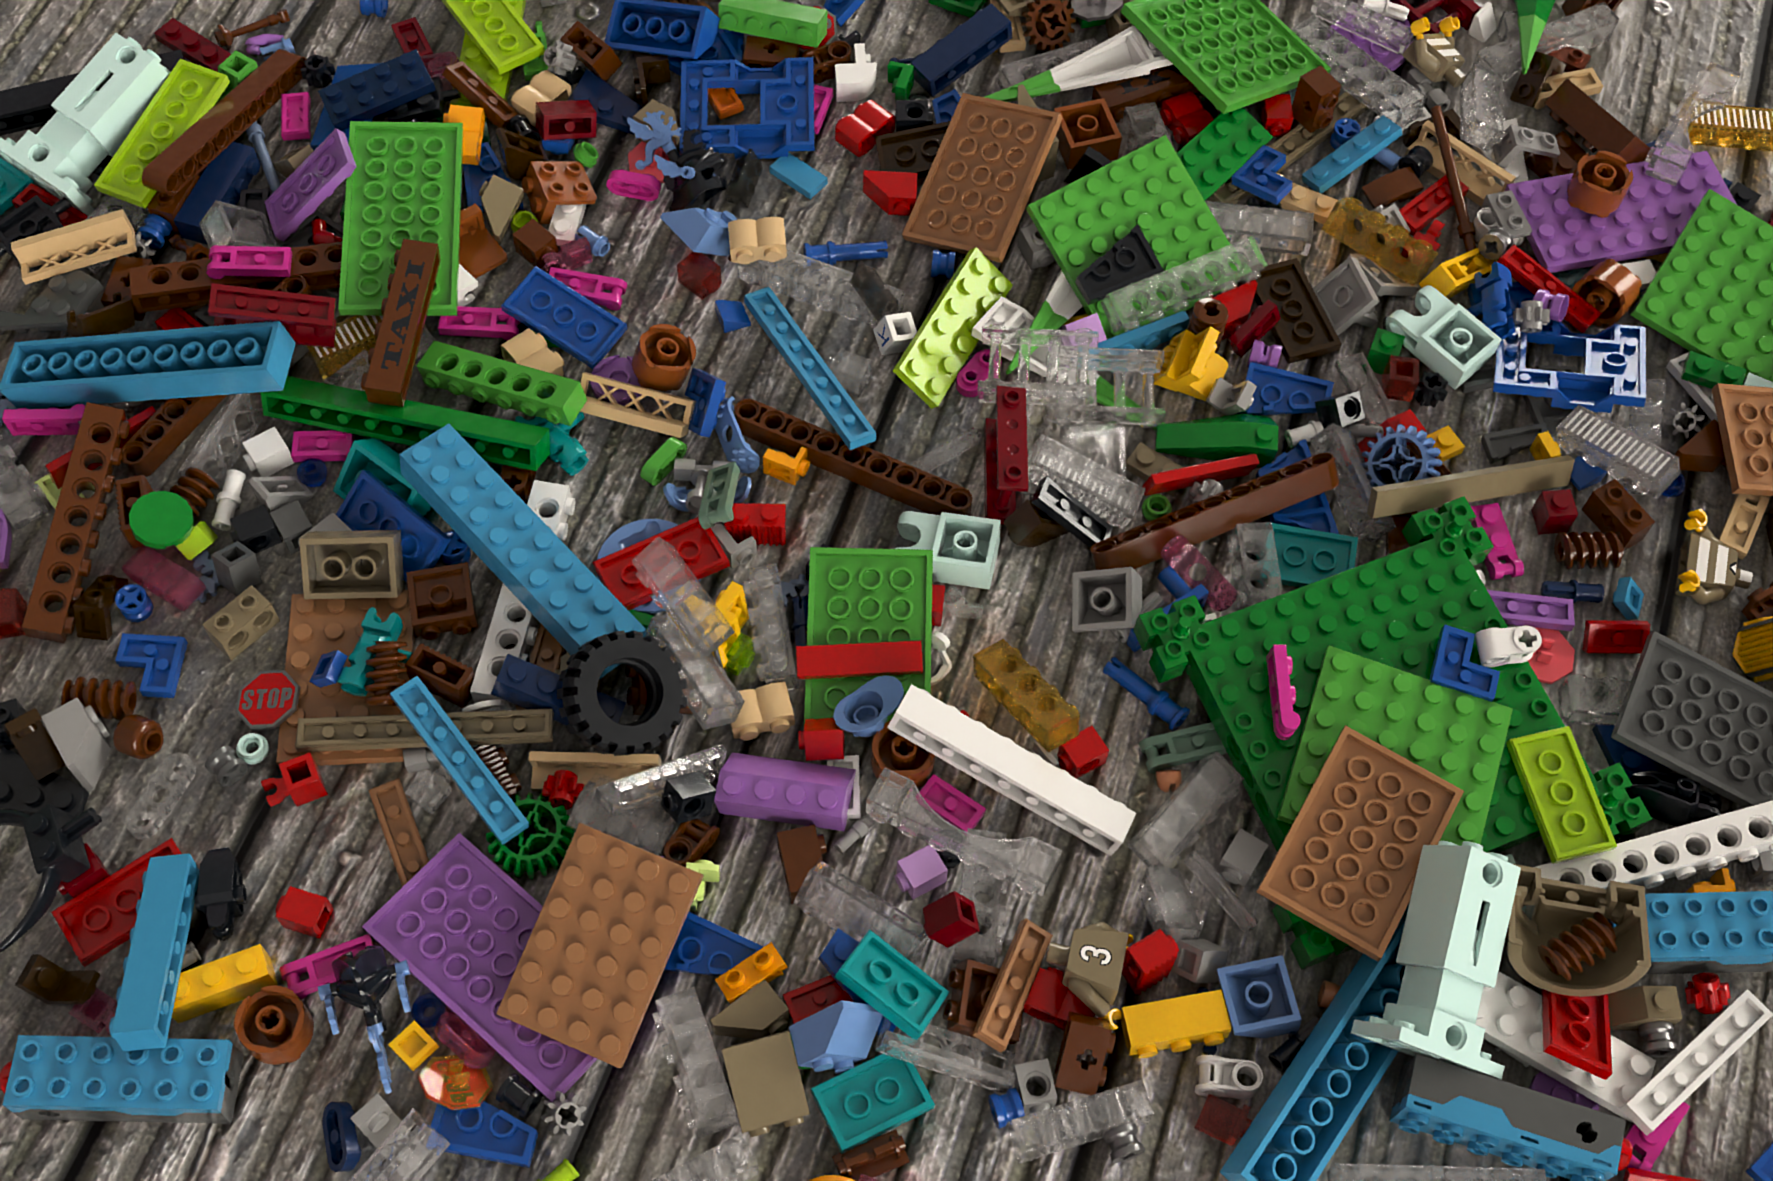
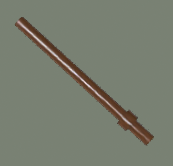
[1430,106,1477,252]

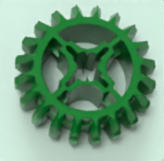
[486,792,575,880]

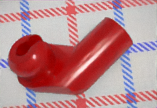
[312,219,342,245]

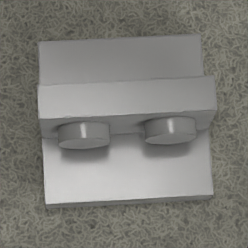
[1313,256,1380,336]

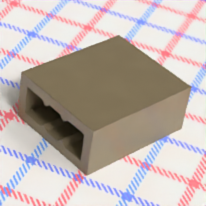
[721,1030,810,1137]

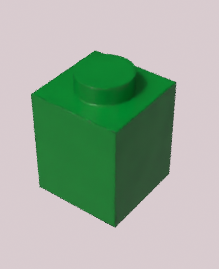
[1363,328,1405,377]

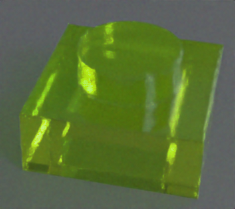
[726,633,755,676]

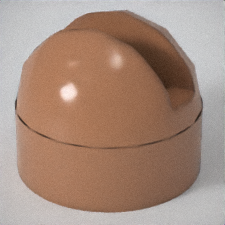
[1156,770,1182,793]
[1317,980,1341,1009]

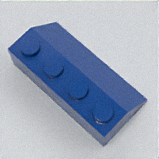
[605,0,720,59]

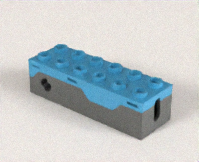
[1606,891,1773,974]
[0,1035,244,1124]
[1389,1054,1633,1181]

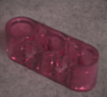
[121,545,206,611]

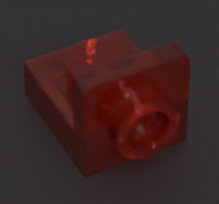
[1194,1094,1252,1146]

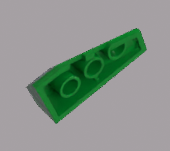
[1155,414,1278,468]

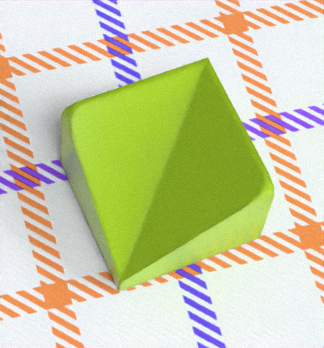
[176,521,218,560]

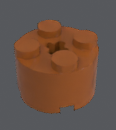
[1567,151,1633,218]
[1572,259,1642,326]
[632,324,696,391]
[871,720,935,791]
[234,985,314,1065]

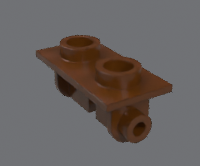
[832,1130,910,1181]

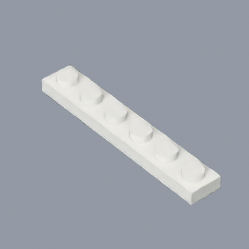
[1620,989,1773,1136]

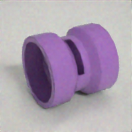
[1533,289,1569,322]
[1247,339,1282,368]

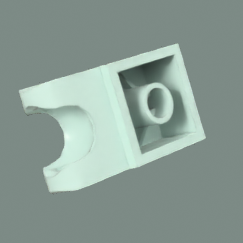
[1386,285,1502,390]
[895,511,1001,590]

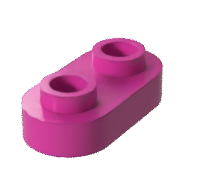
[606,169,662,201]
[956,349,1002,397]

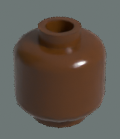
[113,714,164,760]

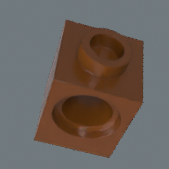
[512,219,559,268]

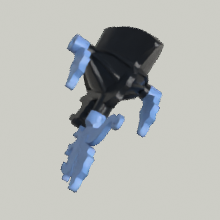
[627,111,728,212]
[318,946,411,1094]

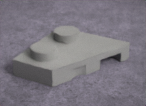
[1347,254,1419,297]

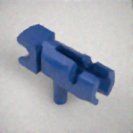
[1466,262,1515,339]

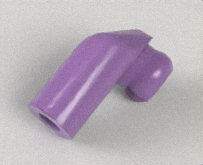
[245,34,284,55]

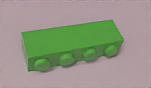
[718,0,828,48]

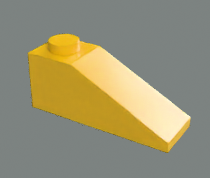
[1419,248,1497,299]

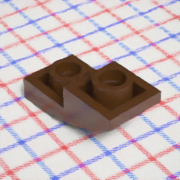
[1362,166,1424,209]

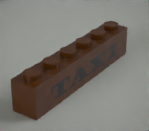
[1091,65,1202,123]
[361,239,441,407]

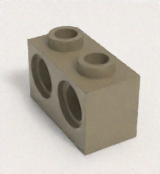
[202,585,280,661]

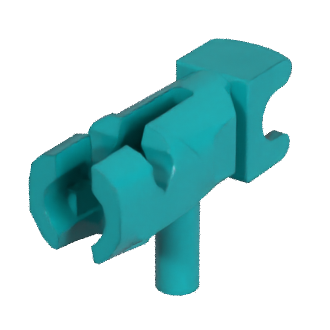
[515,412,589,476]
[337,607,413,696]

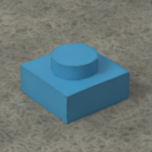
[1613,577,1644,620]

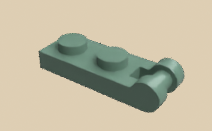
[698,461,740,529]
[1139,722,1227,773]

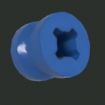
[360,0,388,18]
[1330,118,1361,150]
[136,214,173,249]
[931,249,956,279]
[441,530,471,566]
[115,584,154,622]
[988,1087,1025,1129]

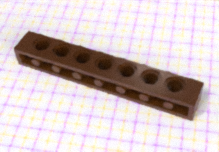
[129,242,342,313]
[22,402,130,643]

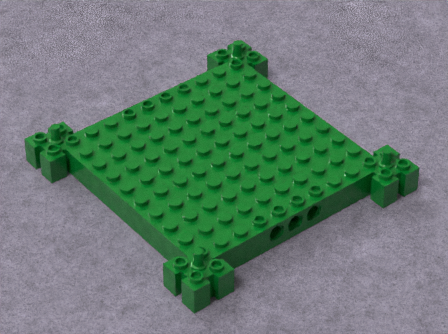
[1133,496,1652,970]

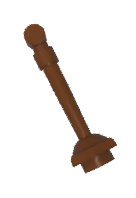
[214,9,290,50]
[167,234,210,261]

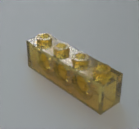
[1321,197,1439,286]
[973,639,1080,753]

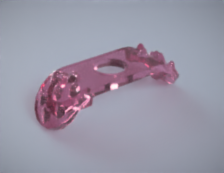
[1161,535,1237,612]

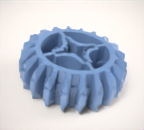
[1360,424,1442,491]

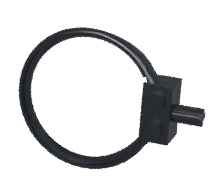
[0,803,102,953]

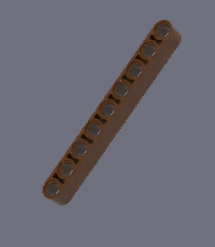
[142,49,306,196]
[121,274,313,477]
[734,398,973,516]
[1090,453,1340,570]

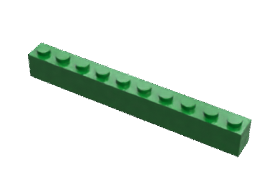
[261,376,550,471]

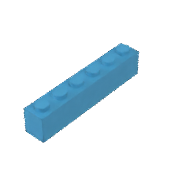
[109,853,199,1051]

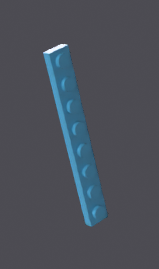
[744,287,876,450]

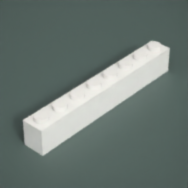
[887,684,1136,856]

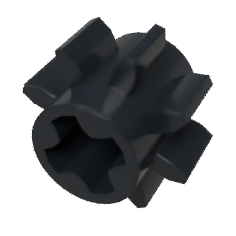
[300,55,336,88]
[1411,371,1448,408]

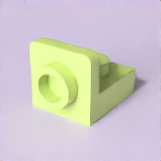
[686,860,720,912]

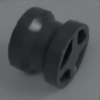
[1398,145,1433,178]

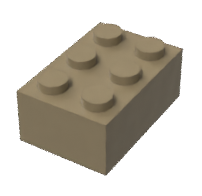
[299,530,405,599]

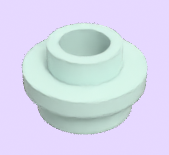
[236,733,270,765]

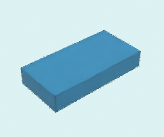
[769,152,828,200]

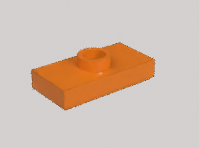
[708,88,744,120]

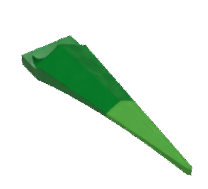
[1514,0,1555,75]

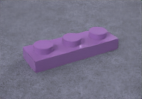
[1487,590,1575,631]

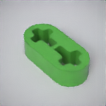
[640,436,687,486]

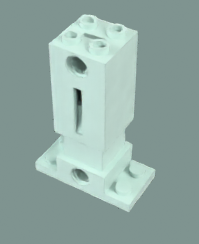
[0,33,171,218]
[1351,841,1521,1080]

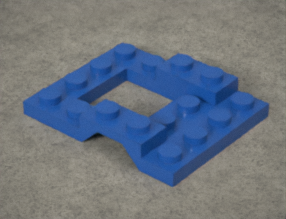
[679,57,815,160]
[1493,315,1646,413]

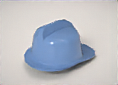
[833,675,904,737]

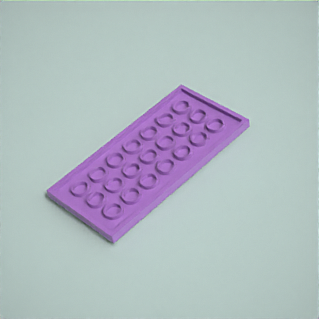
[1505,151,1737,273]
[362,833,597,1102]

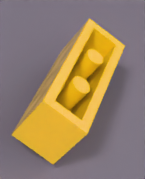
[172,944,278,1024]
[1120,989,1232,1058]

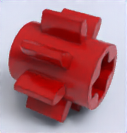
[542,770,584,810]
[1685,972,1731,1014]

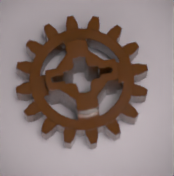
[1021,0,1076,52]

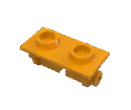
[715,942,788,1004]

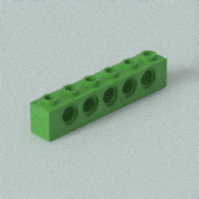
[417,340,587,426]

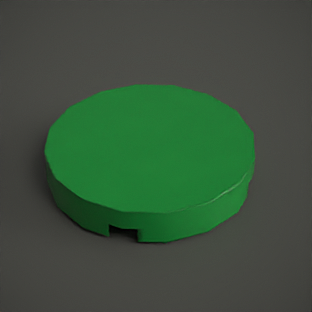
[129,491,194,549]

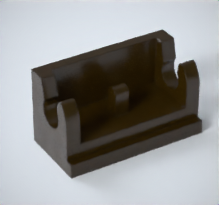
[67,292,135,337]

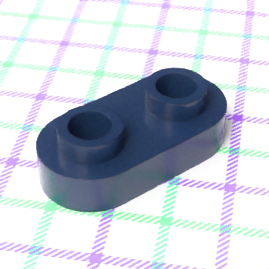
[322,1101,361,1172]

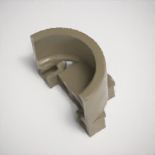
[1507,864,1651,997]

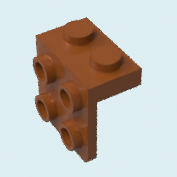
[522,161,597,224]
[459,203,508,279]

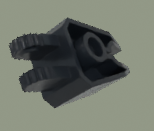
[1627,770,1722,827]
[194,847,247,941]

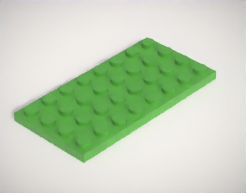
[338,121,464,316]

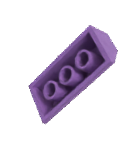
[714,753,856,831]

